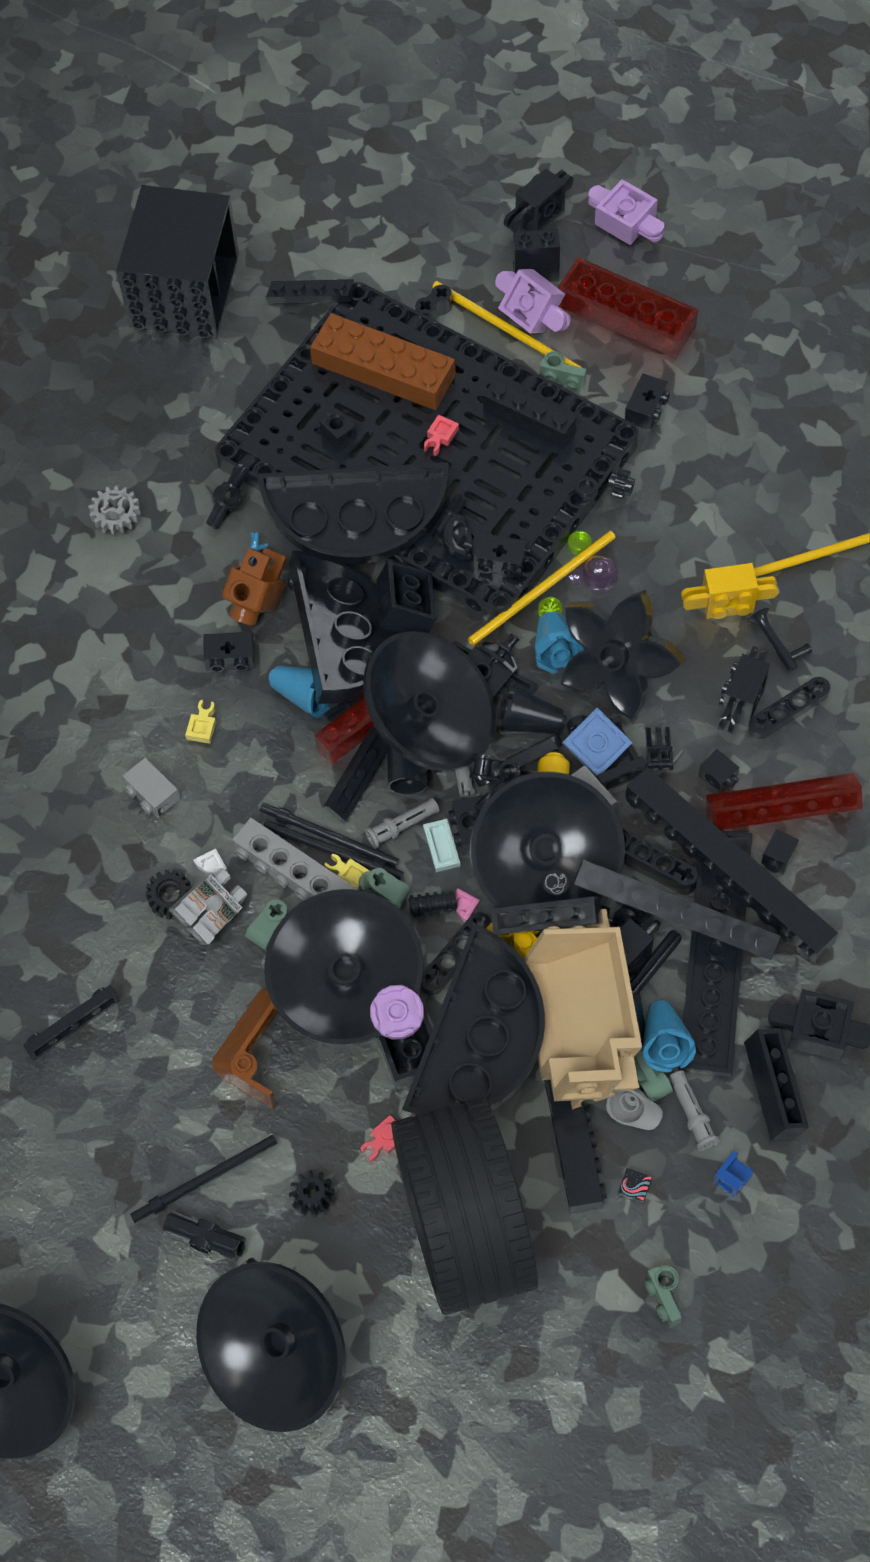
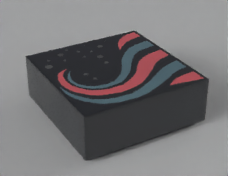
[618,1168,652,1204]

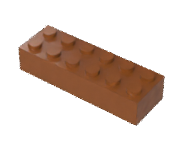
[310,313,456,410]

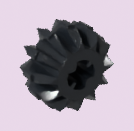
[289,1170,335,1218]

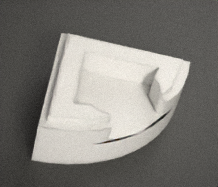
[193,849,228,874]

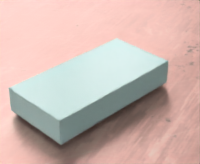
[423,819,460,872]

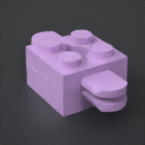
[588,179,664,245]
[495,269,570,334]

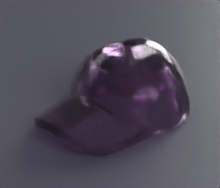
[568,555,619,590]

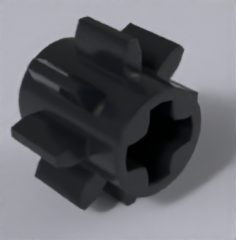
[607,469,635,499]

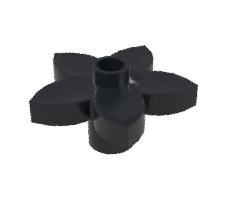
[561,590,687,720]

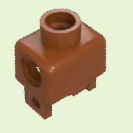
[222,548,288,626]

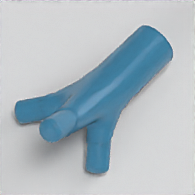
[250,532,269,564]

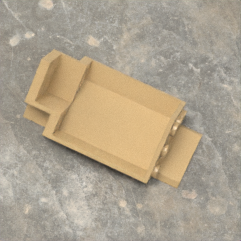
[523,909,642,1109]

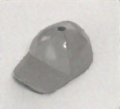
[606,1089,663,1130]

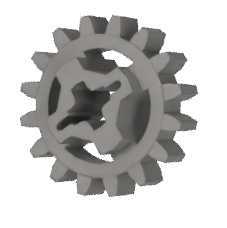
[89,486,141,534]

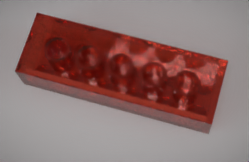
[557,257,698,358]

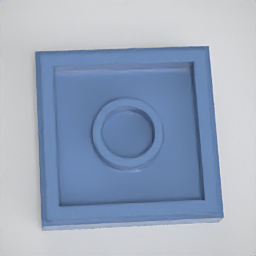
[562,708,633,778]

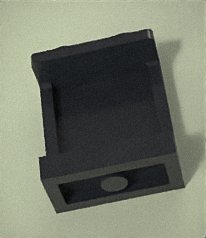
[513,229,560,282]
[597,716,647,791]

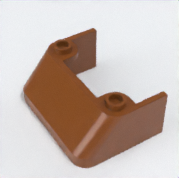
[212,987,278,1110]

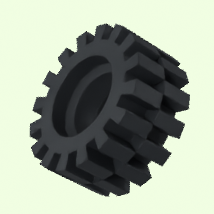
[146,869,192,920]

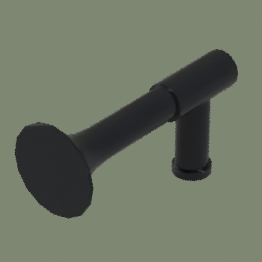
[747,607,812,672]

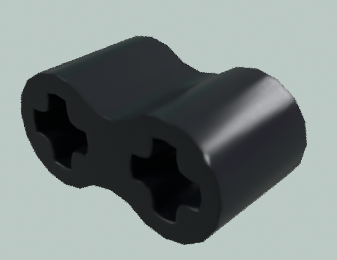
[415,284,452,321]

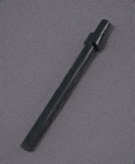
[259,802,400,868]
[263,820,404,880]
[130,1134,278,1223]

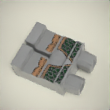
[168,868,247,945]

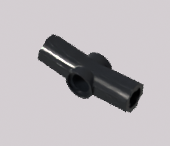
[162,1210,246,1261]

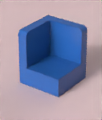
[713,1150,753,1198]

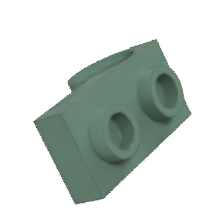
[540,351,587,390]
[644,1266,682,1328]

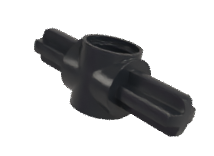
[206,464,249,529]

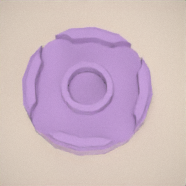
[370,985,424,1039]

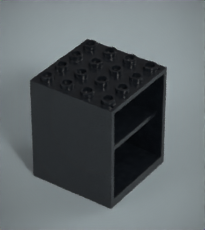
[116,185,239,339]

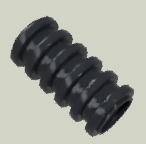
[408,889,457,918]

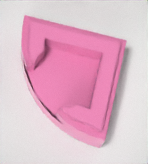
[455,888,480,922]

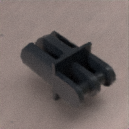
[645,727,673,771]

